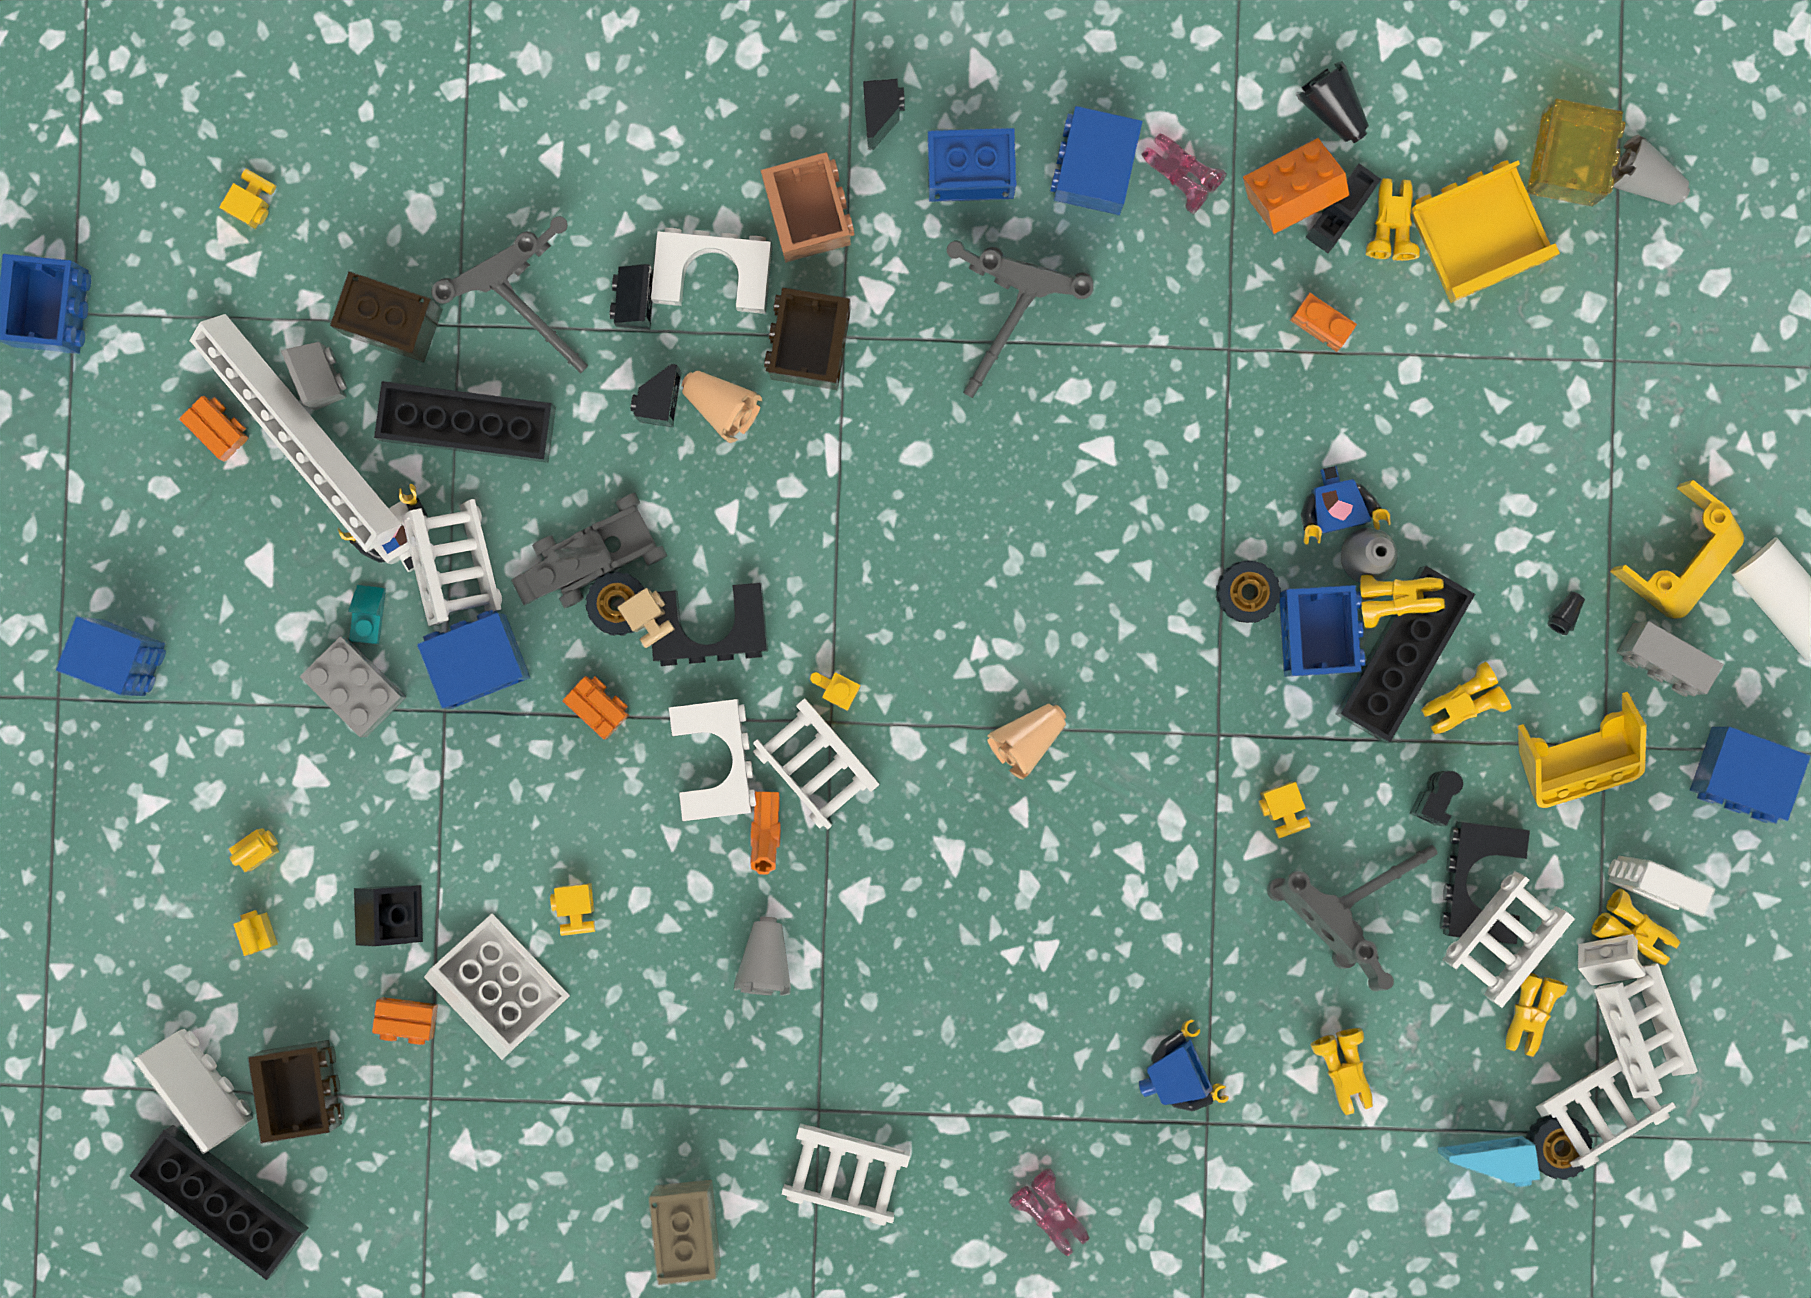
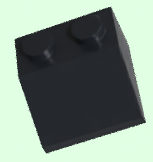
[863,79,905,150]
[610,264,654,330]
[630,364,682,428]
[354,885,423,947]

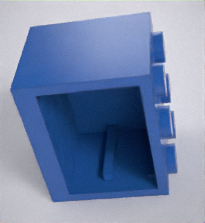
[1050,106,1142,215]
[927,128,1016,202]
[0,254,91,354]
[1279,585,1365,677]
[417,610,531,709]
[55,616,166,696]
[1689,727,1811,824]

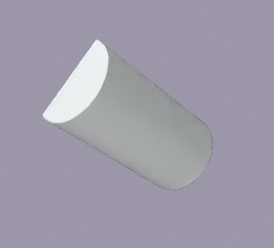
[1731,537,1811,660]

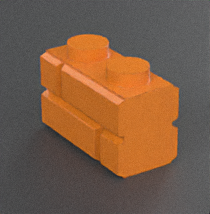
[1290,293,1357,352]
[179,395,248,462]
[563,676,629,740]
[372,997,438,1045]

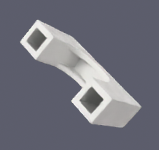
[651,228,772,314]
[669,699,756,821]
[1608,856,1715,916]

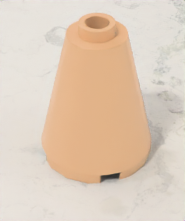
[682,371,762,443]
[987,704,1066,779]

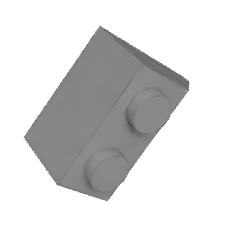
[281,342,347,410]

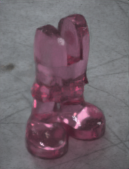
[1141,133,1227,215]
[1009,1168,1090,1257]

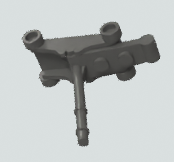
[432,216,588,374]
[946,240,1094,398]
[511,493,668,609]
[1267,845,1438,992]

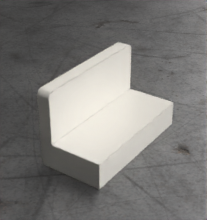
[1578,934,1645,985]

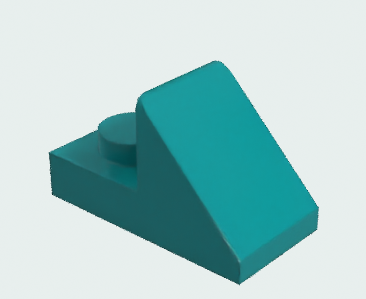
[348,585,386,644]

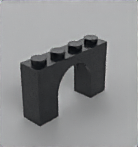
[652,582,768,667]
[1440,821,1530,944]

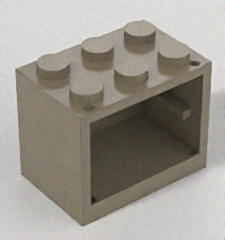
[649,1180,721,1285]

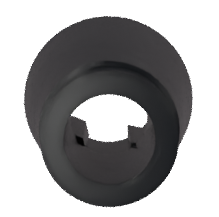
[1547,592,1585,635]

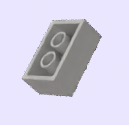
[1616,621,1724,697]
[300,636,407,737]

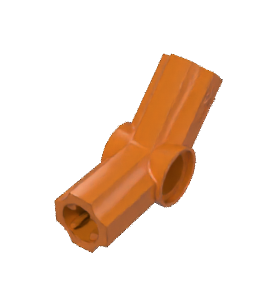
[750,791,781,875]

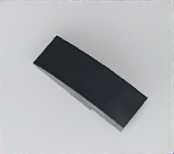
[1305,163,1382,253]

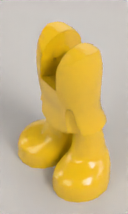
[1366,178,1420,261]
[1360,575,1445,628]
[1421,661,1512,734]
[1591,889,1681,965]
[1505,973,1568,1057]
[1311,1028,1373,1115]

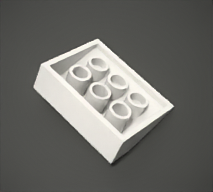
[424,914,570,1060]
[133,1029,253,1153]

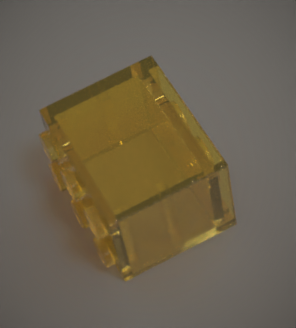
[1527,98,1625,207]

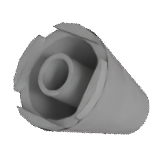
[1607,135,1690,205]
[1341,528,1398,583]
[734,917,791,996]

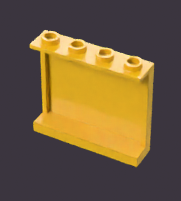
[1410,160,1560,303]

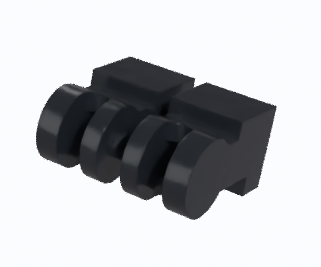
[1410,771,1463,826]

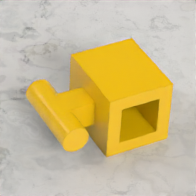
[219,169,276,229]
[810,672,861,711]
[1258,781,1311,839]
[229,828,279,872]
[550,883,596,936]
[233,910,278,956]

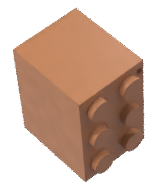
[761,152,855,262]

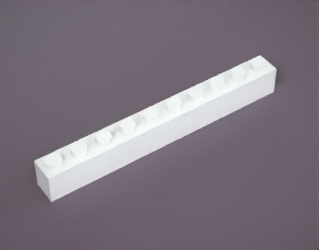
[189,314,402,552]

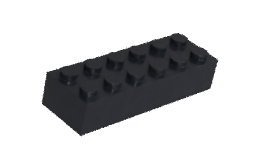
[374,381,556,463]
[1335,566,1475,743]
[129,1125,309,1281]

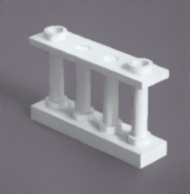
[402,499,502,627]
[753,698,880,830]
[1442,871,1575,1008]
[1594,963,1698,1098]
[1536,1057,1676,1169]
[782,1123,910,1226]

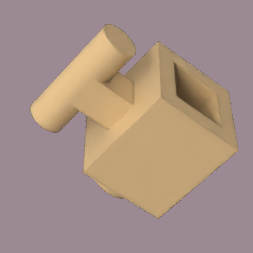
[618,588,675,648]

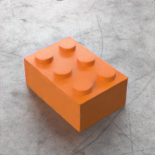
[1243,138,1349,234]

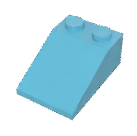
[1438,1136,1540,1187]

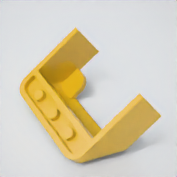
[1610,480,1744,619]
[1518,691,1646,808]

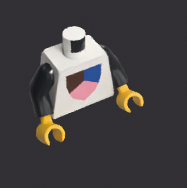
[338,484,428,572]

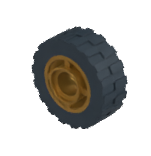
[1216,561,1281,623]
[585,572,645,636]
[1526,1114,1593,1180]

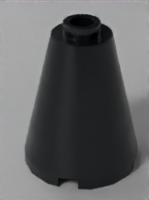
[1296,61,1369,143]

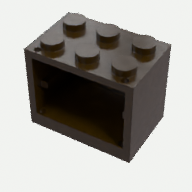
[330,271,443,362]
[764,287,851,390]
[248,1040,344,1143]

